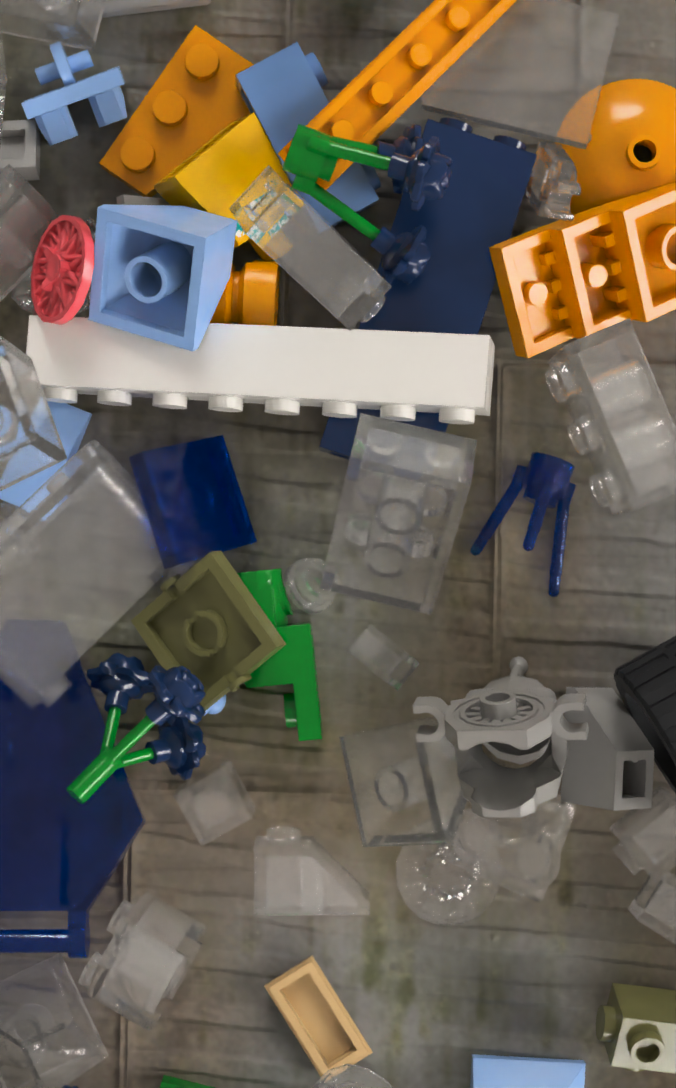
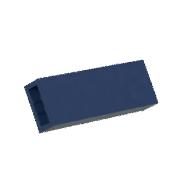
[319,117,537,486]

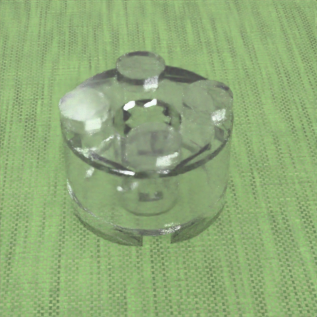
[78,892,208,1031]

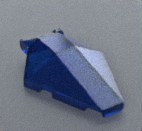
[0,620,146,959]

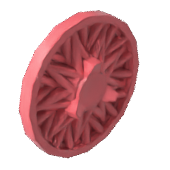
[31,215,94,325]

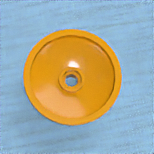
[551,79,676,216]

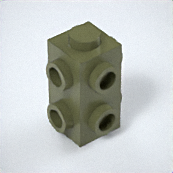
[596,983,676,1074]

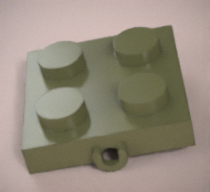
[131,550,286,711]

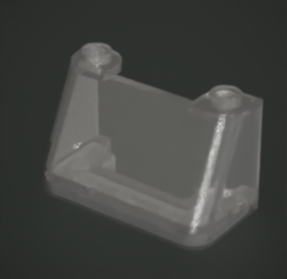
[0,439,196,709]

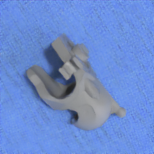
[413,656,589,818]

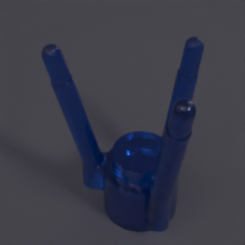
[470,452,576,597]

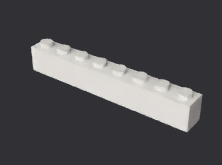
[23,315,495,425]

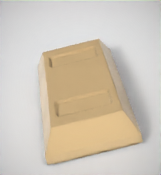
[264,955,373,1083]

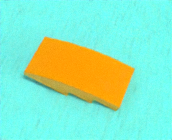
[489,182,676,358]

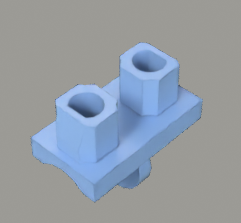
[21,41,127,146]

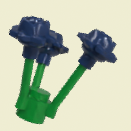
[282,124,453,287]

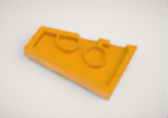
[99,25,254,197]

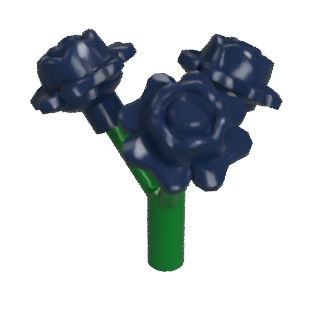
[66,652,206,805]

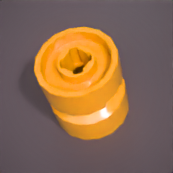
[210,260,280,326]

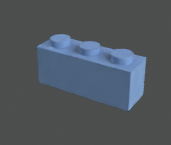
[235,42,381,237]

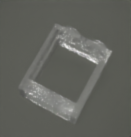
[229,165,392,330]

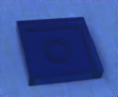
[129,435,257,569]

